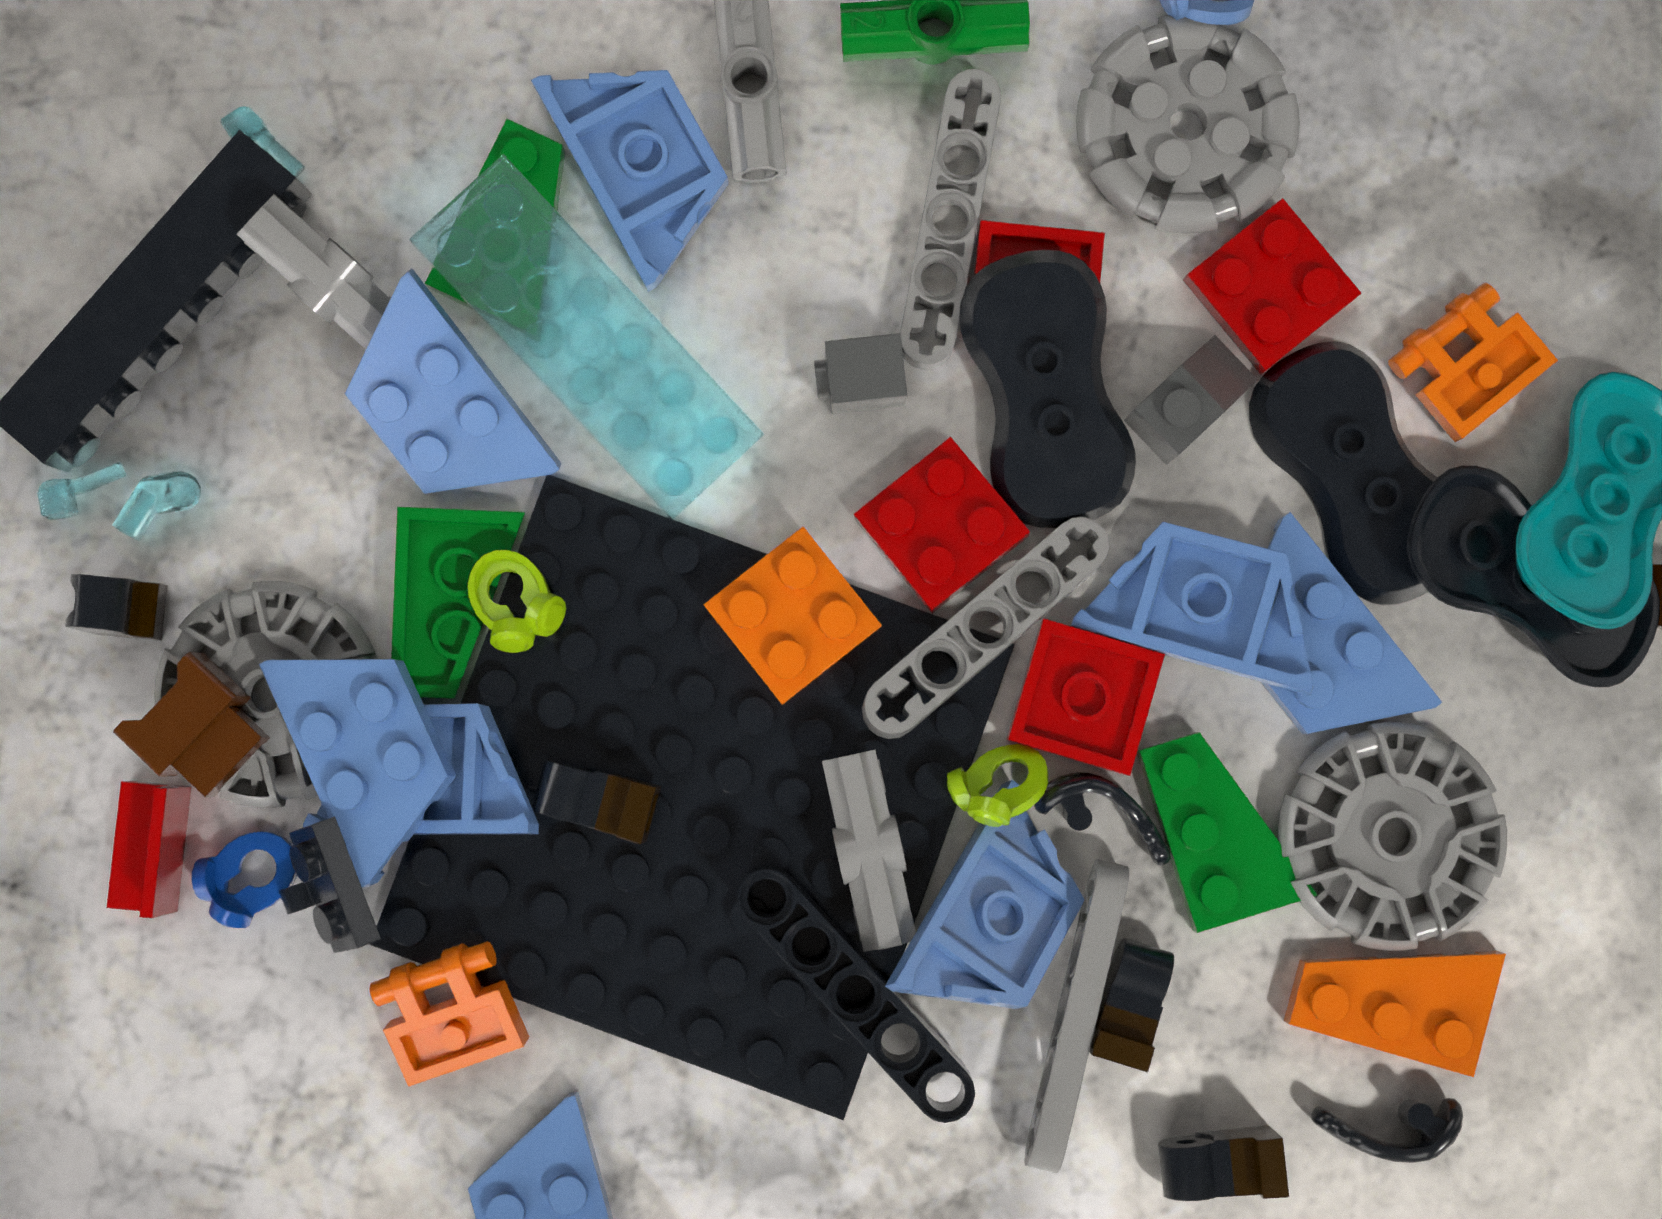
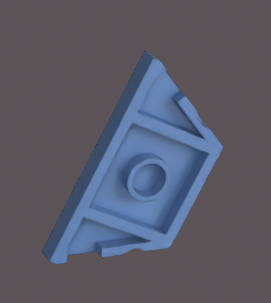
[531,70,729,292]
[345,268,562,494]
[1261,512,1442,734]
[1071,522,1313,696]
[259,659,456,888]
[303,703,539,834]
[885,780,1085,1009]
[468,1091,613,1219]

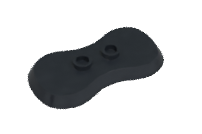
[959,250,1136,528]
[1249,341,1438,605]
[1407,465,1660,687]

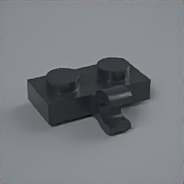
[279,816,381,953]

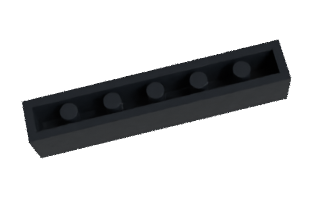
[0,129,313,472]

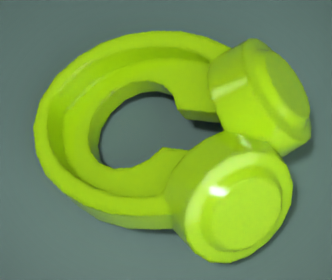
[468,550,566,653]
[947,744,1049,827]

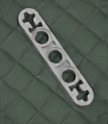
[900,69,1001,370]
[862,517,1110,739]
[1024,859,1129,1173]

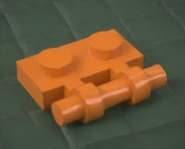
[1388,282,1558,442]
[369,941,530,1087]

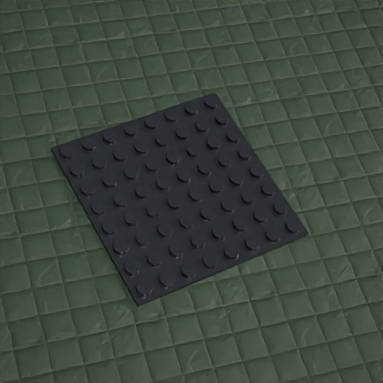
[370,475,1015,1121]

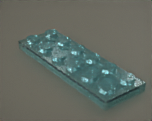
[409,154,764,521]

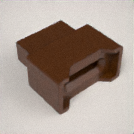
[113,652,270,797]

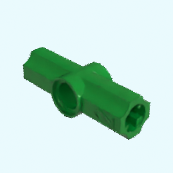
[840,0,1030,65]

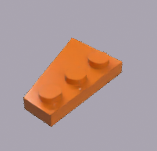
[1283,951,1506,1077]

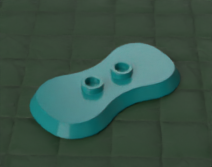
[1516,372,1662,629]

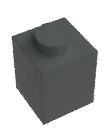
[814,333,907,414]

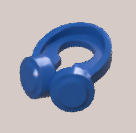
[191,832,297,928]

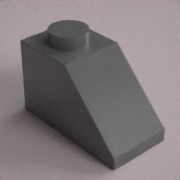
[1124,335,1258,465]

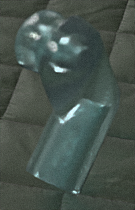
[112,471,201,541]

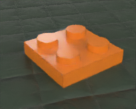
[704,526,882,705]

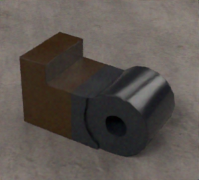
[65,574,168,641]
[532,759,661,845]
[1089,938,1174,1073]
[1158,1126,1289,1201]

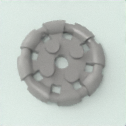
[1076,15,1300,234]
[154,581,376,808]
[1278,722,1507,951]

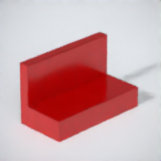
[106,781,192,918]

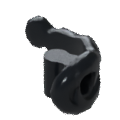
[1034,772,1171,866]
[1311,1098,1463,1163]

